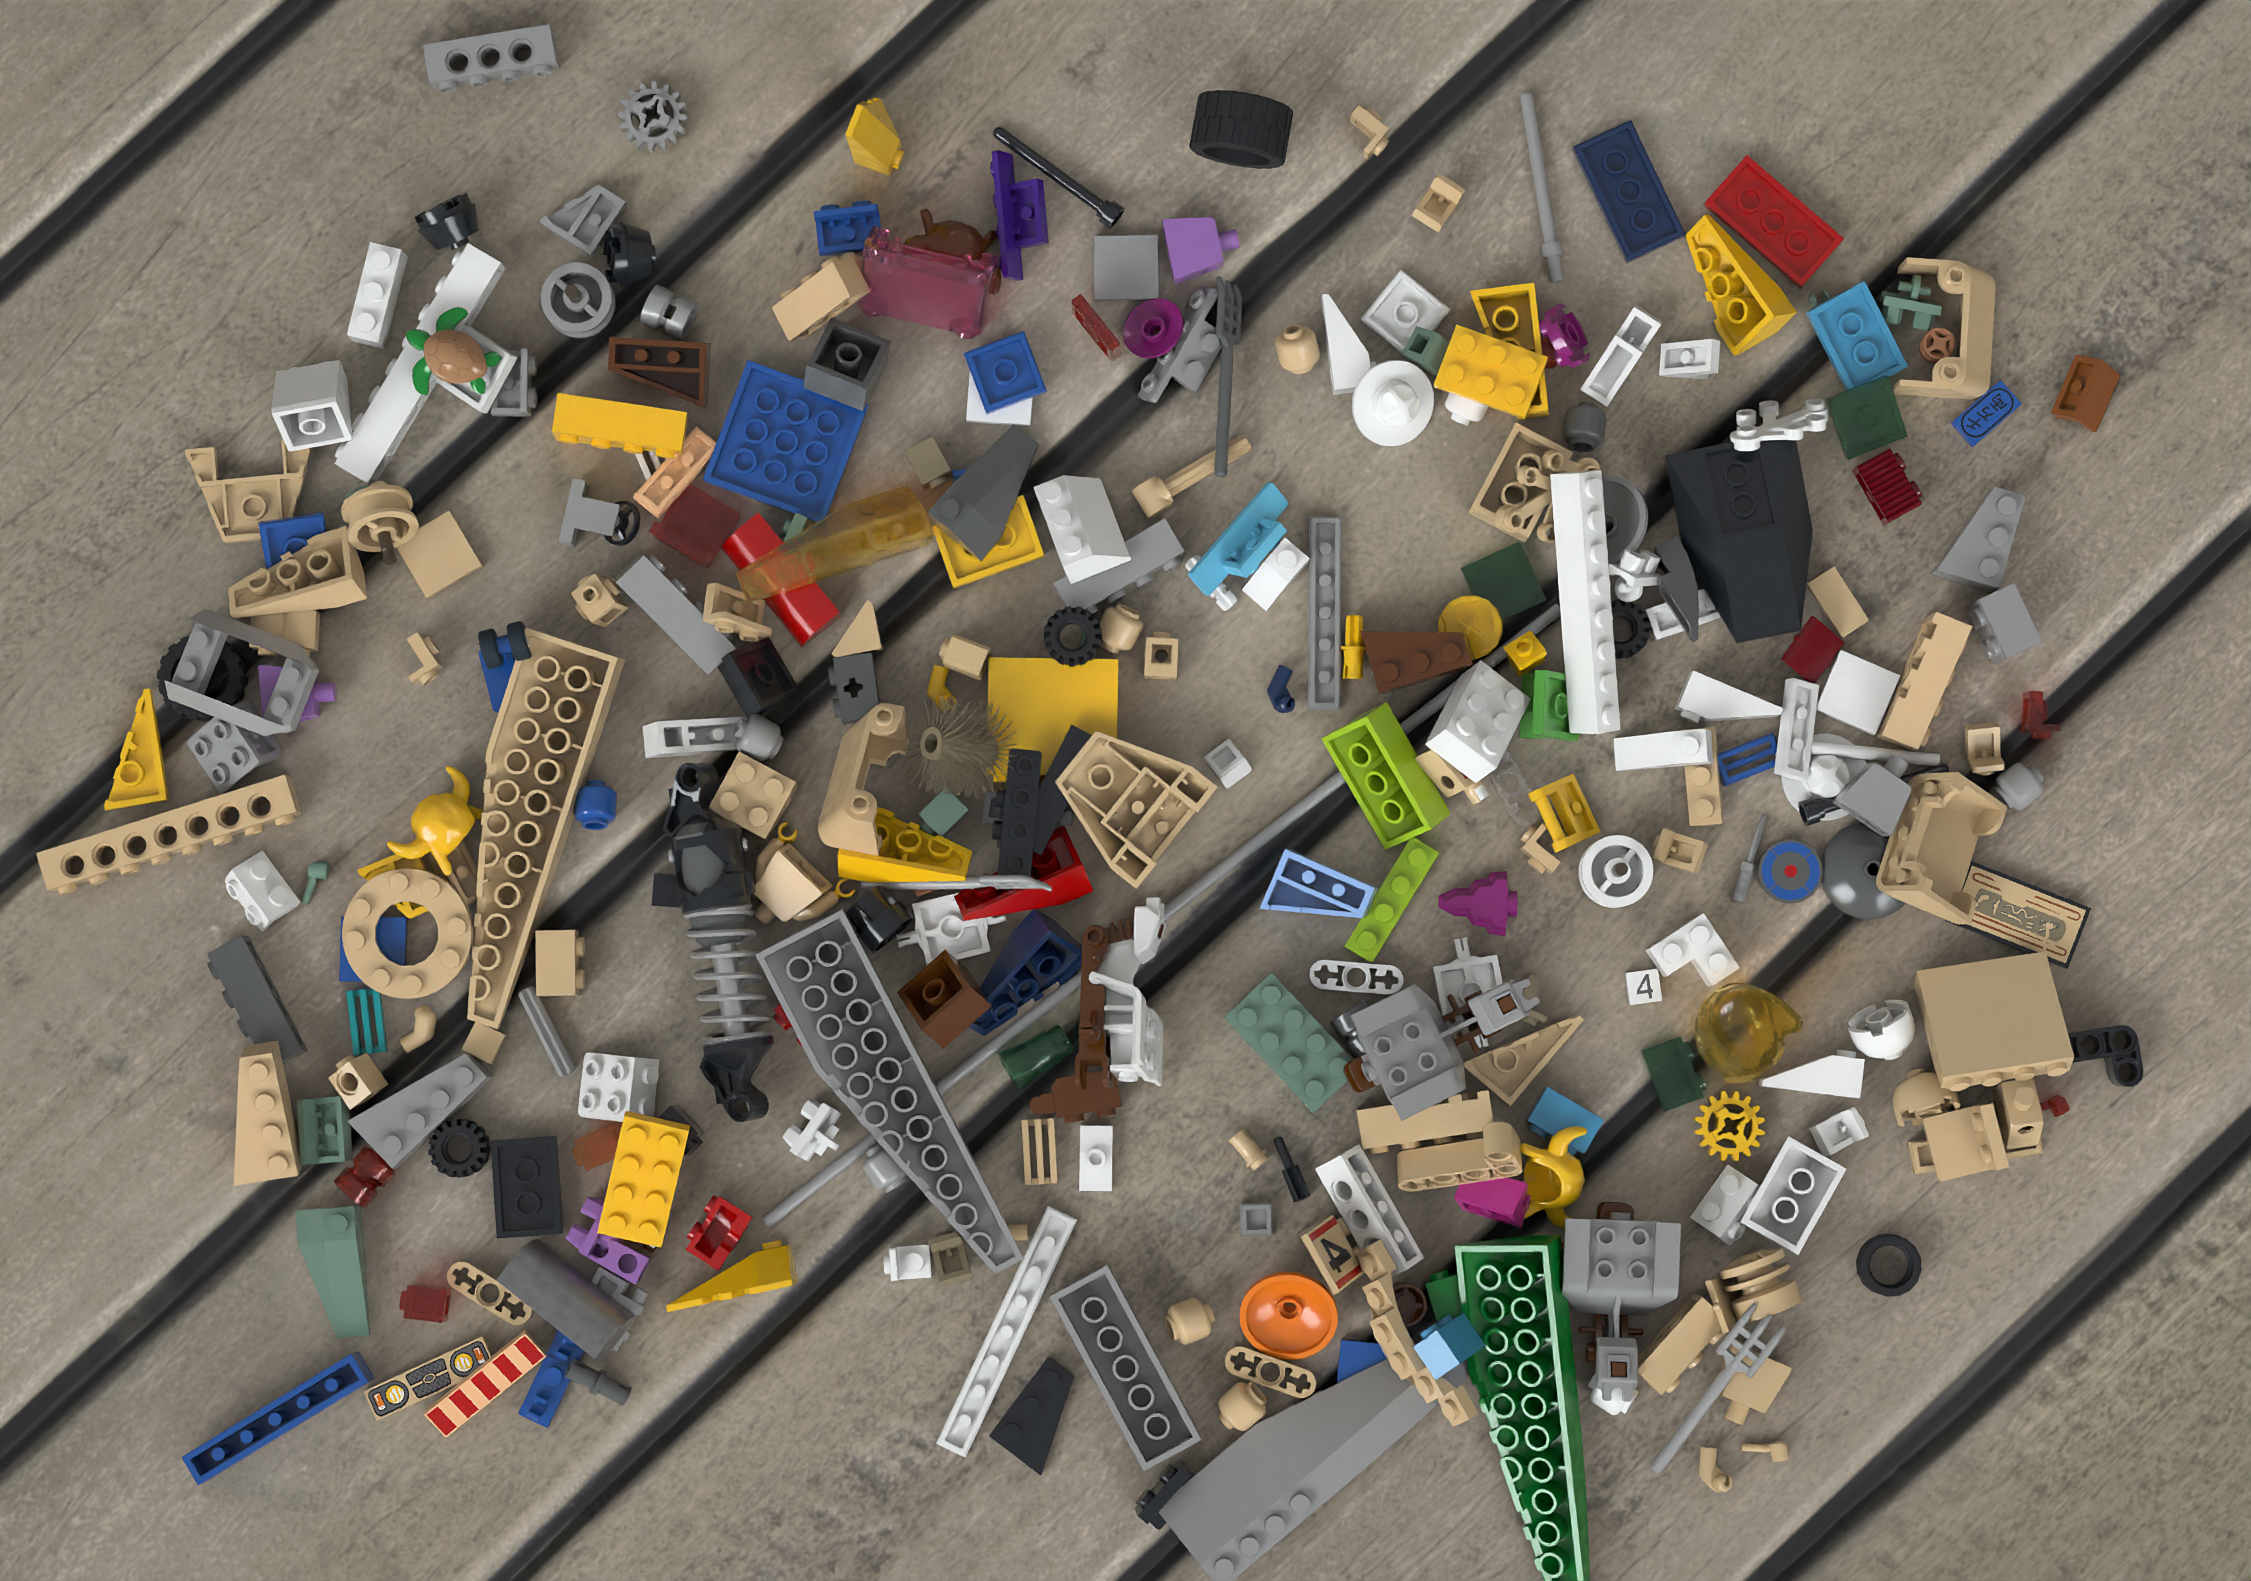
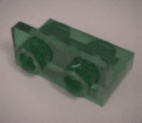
[1641,1037,1706,1112]

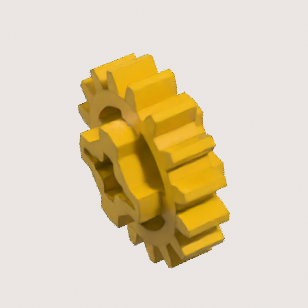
[1693,1091,1765,1161]

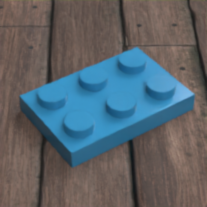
[1805,281,1908,398]

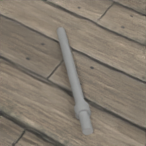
[1520,93,1564,283]

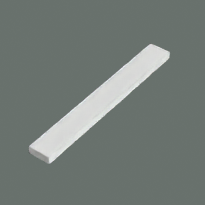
[936,1206,1078,1458]

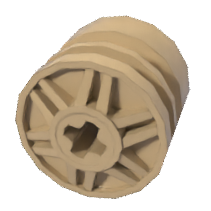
[1718,1247,1803,1323]

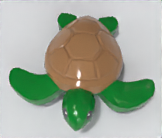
[406,307,502,395]

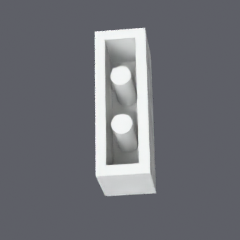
[347,242,408,349]

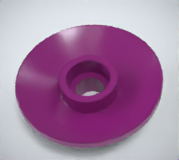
[1123,298,1184,359]

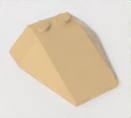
[1055,731,1218,889]

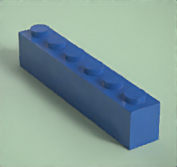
[182,1351,375,1485]

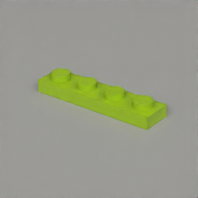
[1344,837,1439,964]

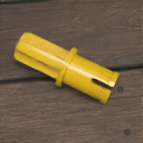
[1341,615,1366,679]

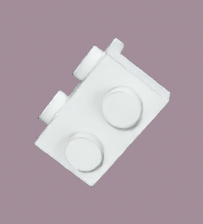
[225,850,300,931]
[1690,1165,1760,1246]

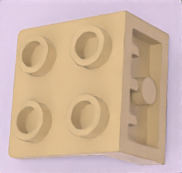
[1922,1103,2009,1182]

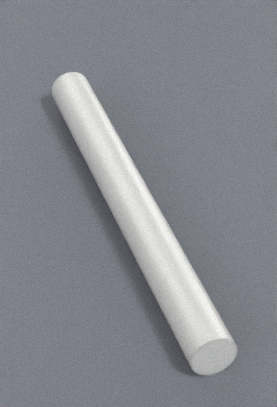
[1811,741,1940,766]

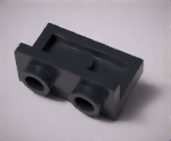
[1135,1460,1194,1530]

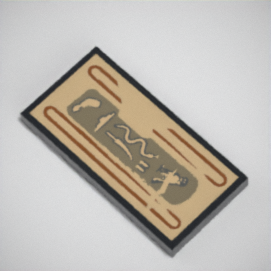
[1944,861,2091,969]

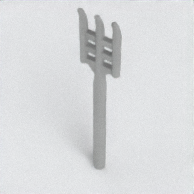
[860,875,1053,892]
[1651,1303,1787,1473]

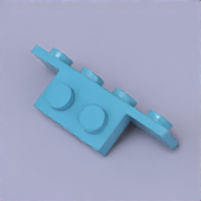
[1188,482,1288,596]

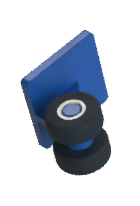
[478,621,532,713]

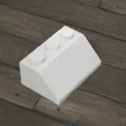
[1033,475,1131,584]
[1740,1136,1846,1256]

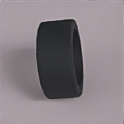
[1856,1234,1922,1297]

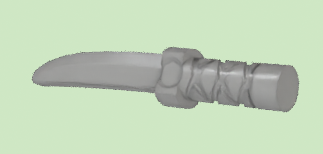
[1732,813,1767,904]

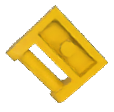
[1528,773,1601,853]

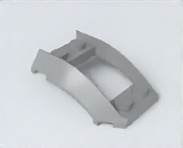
[164,609,319,737]

